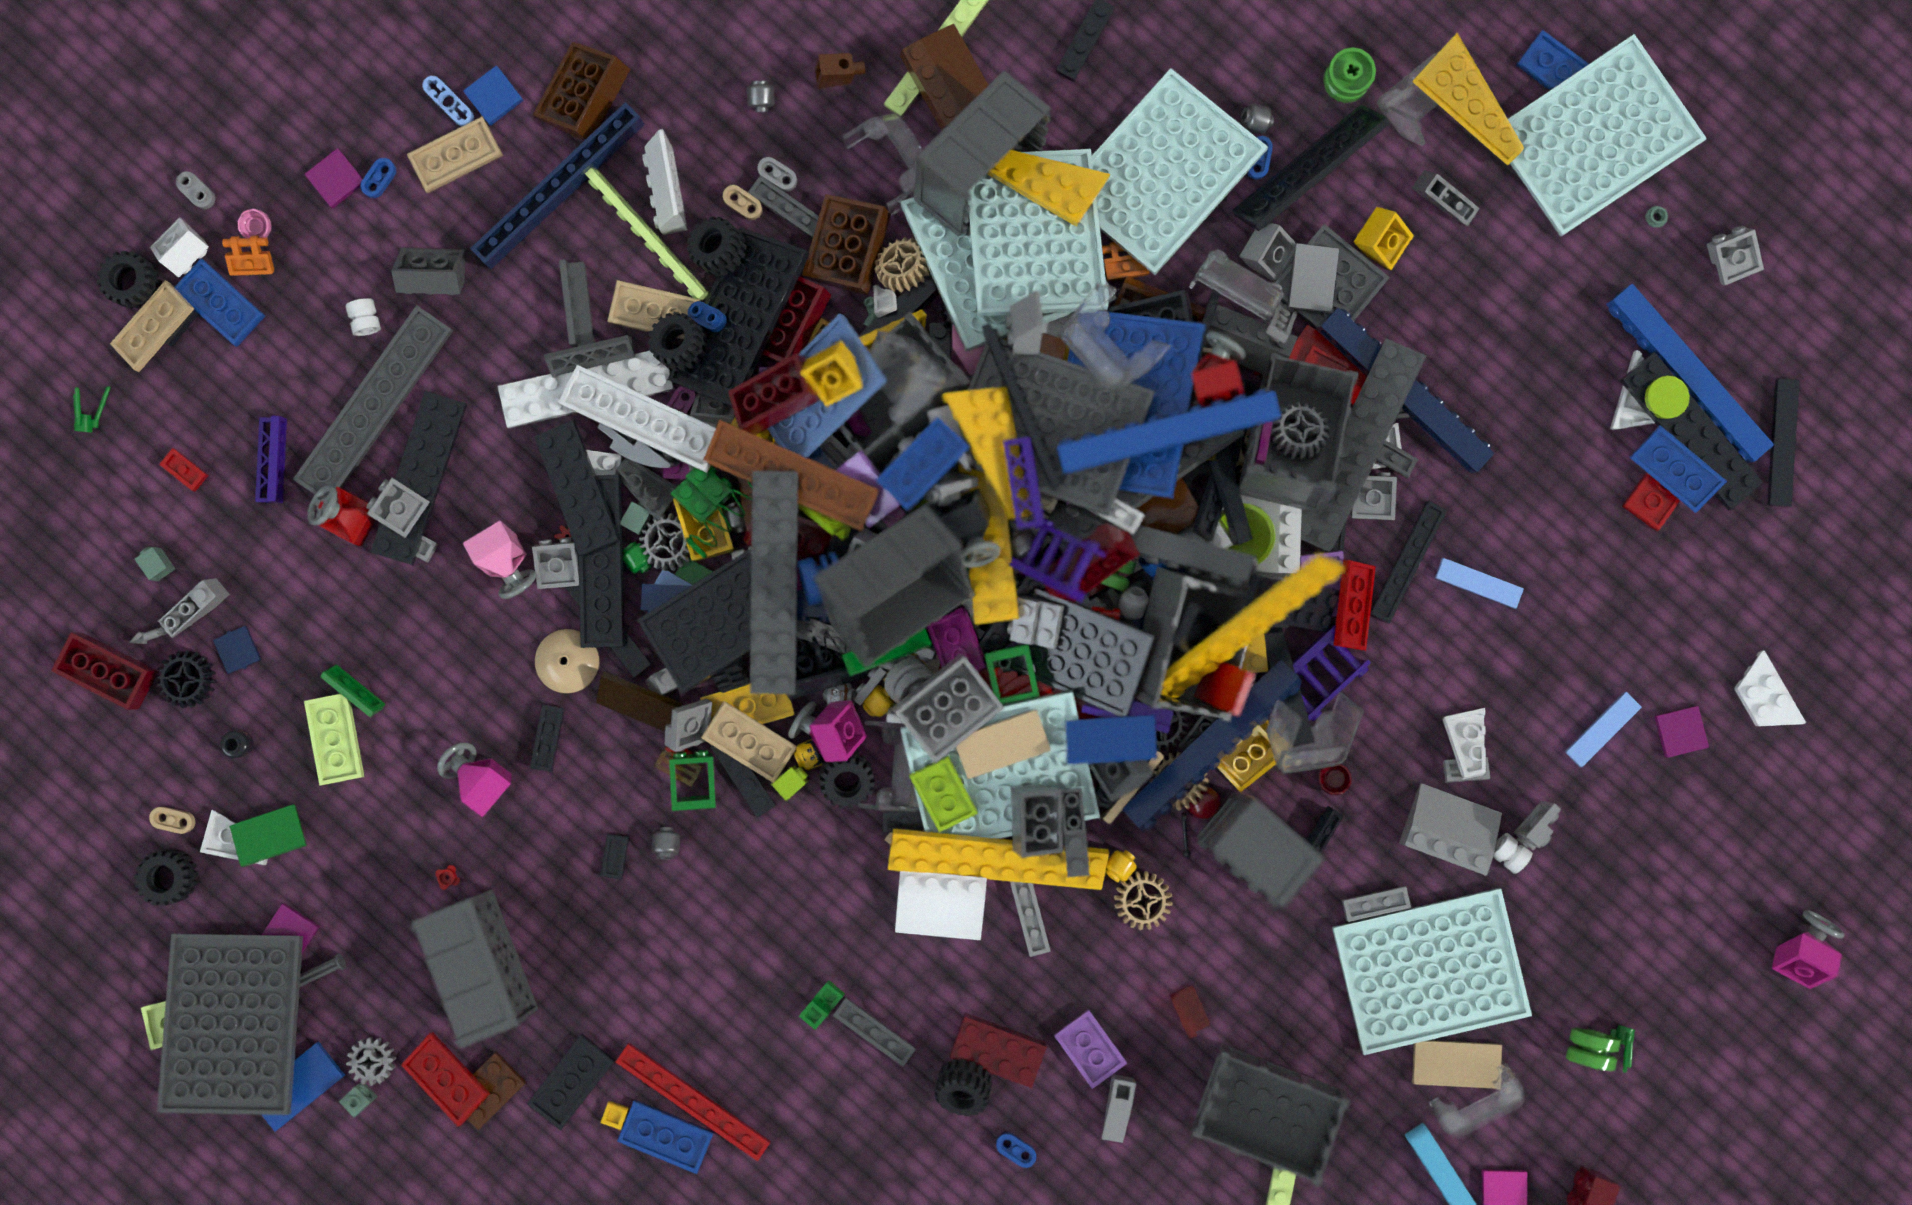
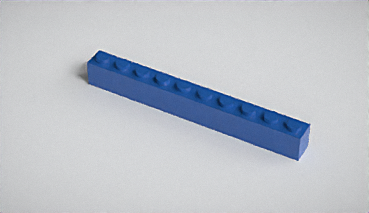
[1606,284,1774,463]
[1056,389,1281,475]

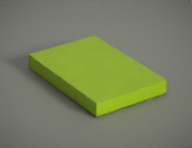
[909,755,978,832]

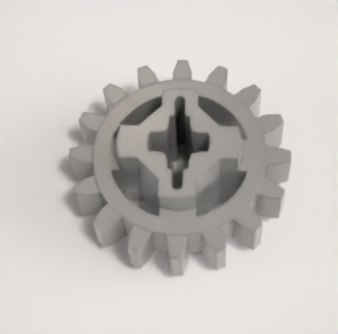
[346,1036,396,1086]

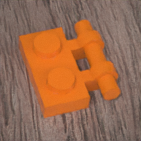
[222,235,275,276]
[1102,242,1149,282]

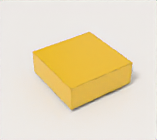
[600,1101,629,1130]

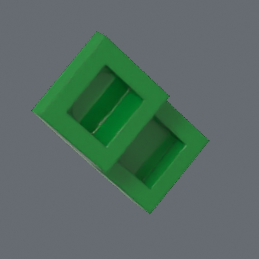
[799,980,845,1030]

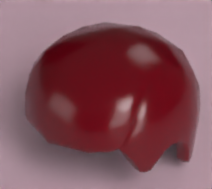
[1319,763,1352,796]
[1187,787,1221,819]

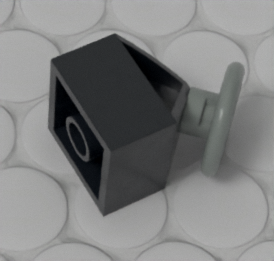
[937,488,1000,568]

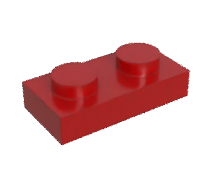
[159,448,209,492]

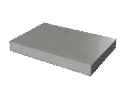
[1288,243,1339,313]

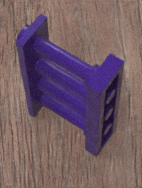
[1009,518,1106,602]
[1292,625,1371,721]

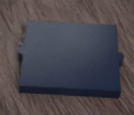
[213,626,261,674]

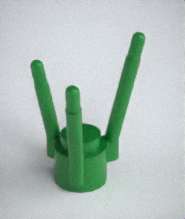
[73,386,111,433]
[1594,1025,1635,1073]

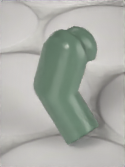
[863,296,878,327]

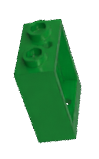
[985,644,1039,705]
[669,750,716,811]

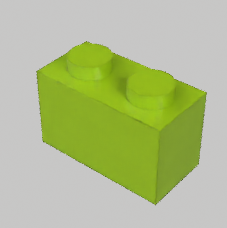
[772,765,809,801]

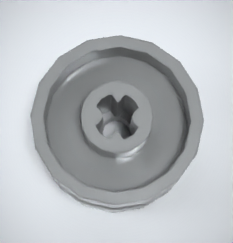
[885,658,934,703]

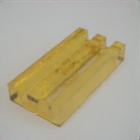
[654,747,703,787]

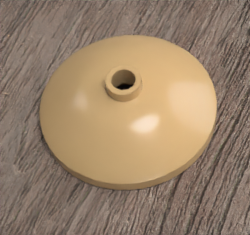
[535,629,600,693]

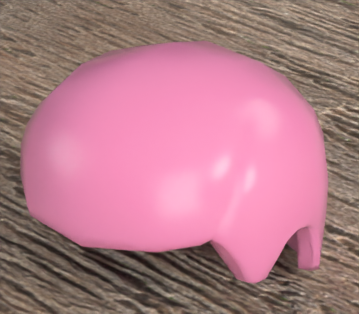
[238,208,271,238]

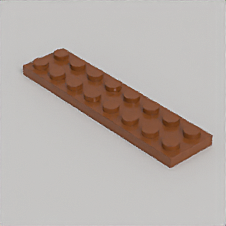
[703,420,880,531]

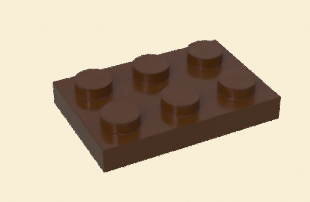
[468,1052,527,1130]

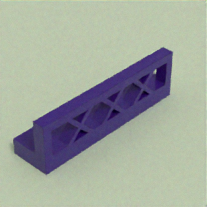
[255,416,287,503]
[1003,437,1044,529]
[1082,701,1173,733]

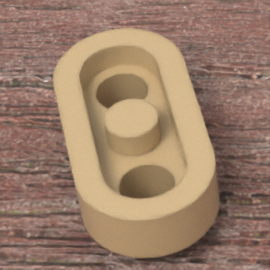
[723,185,762,220]
[149,807,195,834]

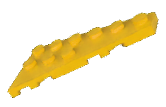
[1412,33,1524,166]
[987,150,1110,227]
[942,387,1032,519]

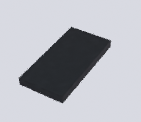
[527,1034,615,1131]

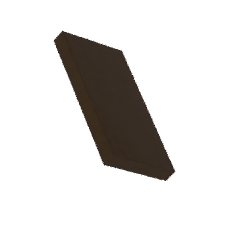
[596,671,684,732]

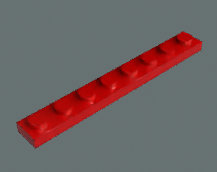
[616,1043,771,1161]

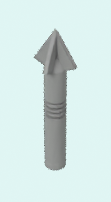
[129,625,192,644]

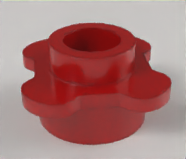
[435,865,460,890]

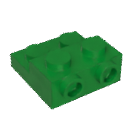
[671,465,732,524]

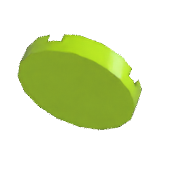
[1645,376,1690,419]

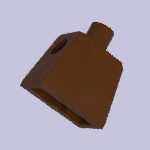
[815,53,865,89]

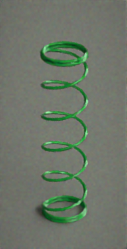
[685,481,753,558]

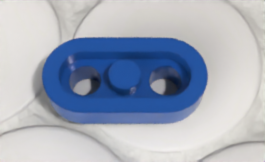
[1247,136,1273,180]
[361,158,396,198]
[688,301,727,332]
[996,1132,1036,1168]

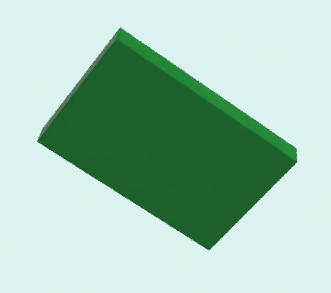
[229,804,307,868]

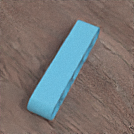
[1404,1123,1476,1205]

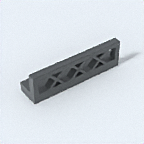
[559,260,595,348]
[544,335,635,377]

